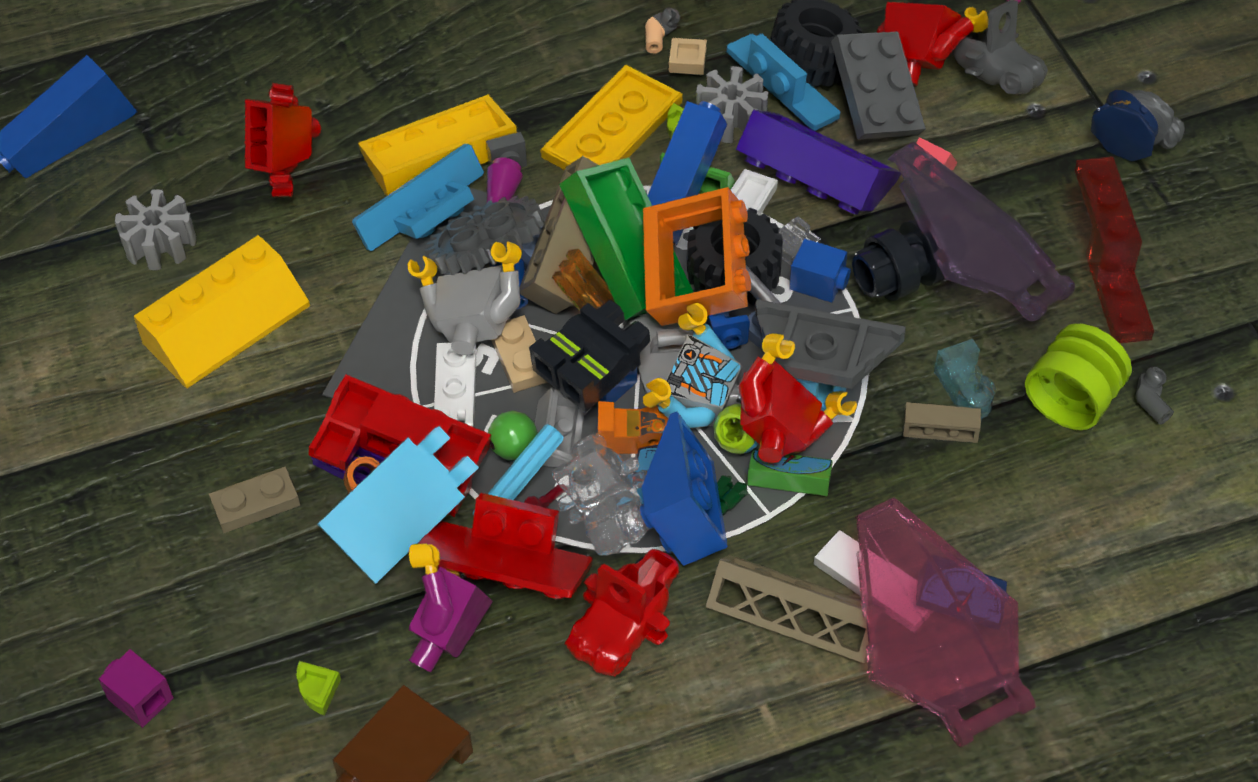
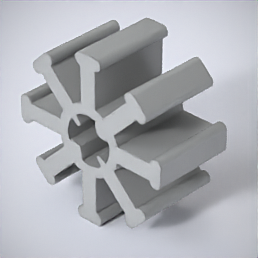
[696,66,768,143]
[115,190,197,270]

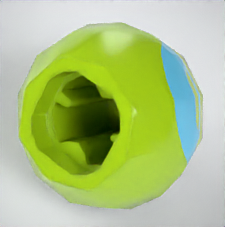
[713,404,758,455]

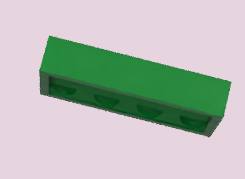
[559,157,694,321]

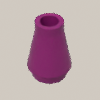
[486,157,523,203]

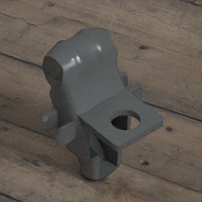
[952,0,1048,95]

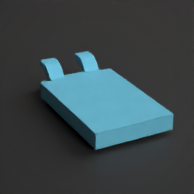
[317,426,479,584]

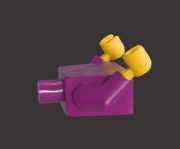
[409,544,493,673]

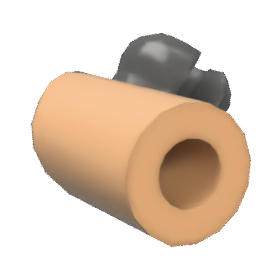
[645,8,680,54]

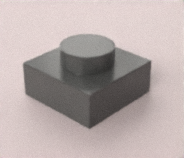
[486,131,527,167]

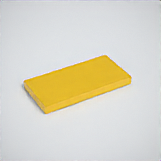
[541,65,683,170]

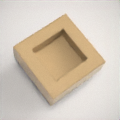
[669,38,707,75]

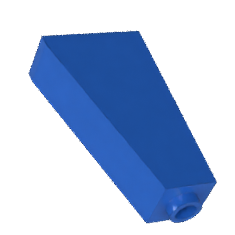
[0,55,137,179]

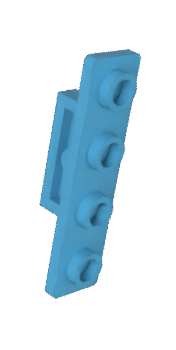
[726,34,840,131]
[352,143,484,251]

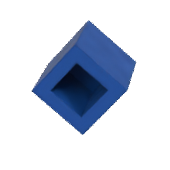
[790,238,851,303]

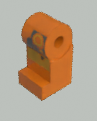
[598,401,669,454]

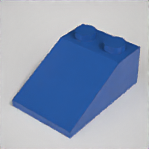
[640,411,728,566]

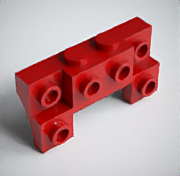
[309,374,491,517]

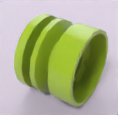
[1025,323,1132,430]

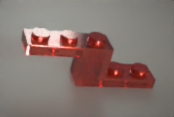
[1075,157,1154,343]

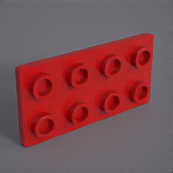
[418,493,593,599]

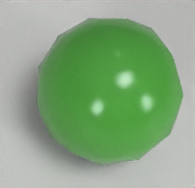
[488,411,538,461]

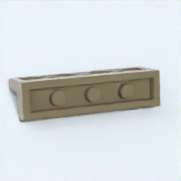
[705,555,886,663]

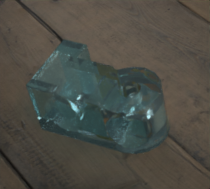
[934,339,996,419]

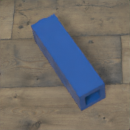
[647,101,727,245]

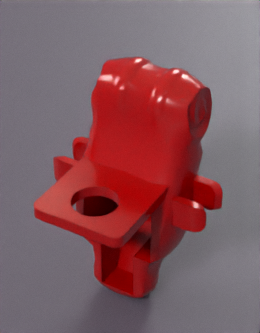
[565,549,679,676]

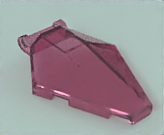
[855,497,1036,747]

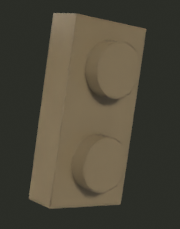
[209,466,300,534]

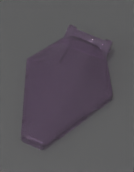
[889,141,1075,321]

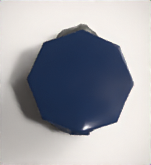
[1091,90,1185,161]

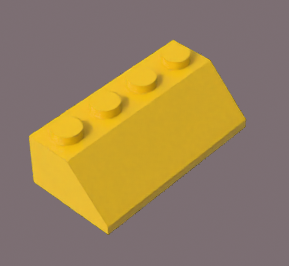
[134,235,310,389]

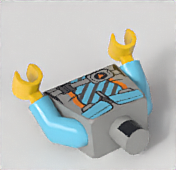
[643,303,742,428]

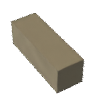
[903,402,981,443]

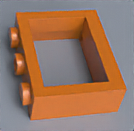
[643,187,751,326]

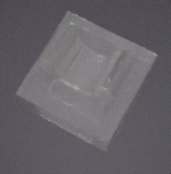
[779,216,821,266]

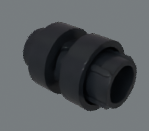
[852,214,967,301]

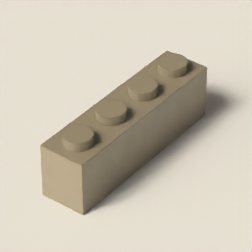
[520,156,598,314]

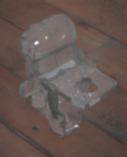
[552,433,649,556]

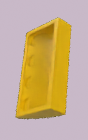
[358,94,517,196]

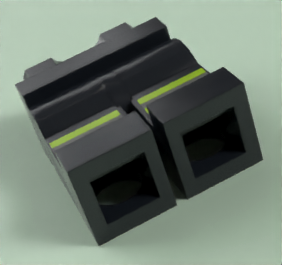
[529,299,650,413]

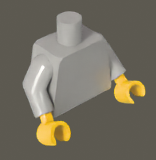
[408,241,522,355]

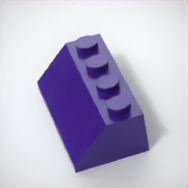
[736,109,902,215]

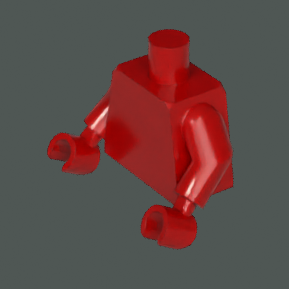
[245,83,321,197]

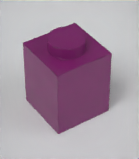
[98,649,174,728]

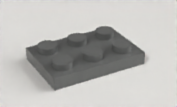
[831,32,926,140]

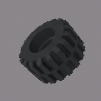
[770,0,863,86]
[687,208,783,305]

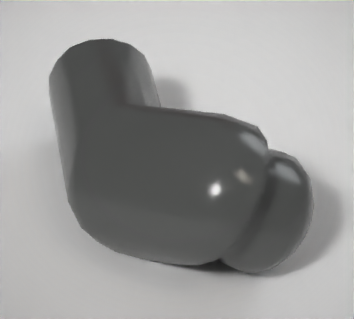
[1135,367,1174,425]

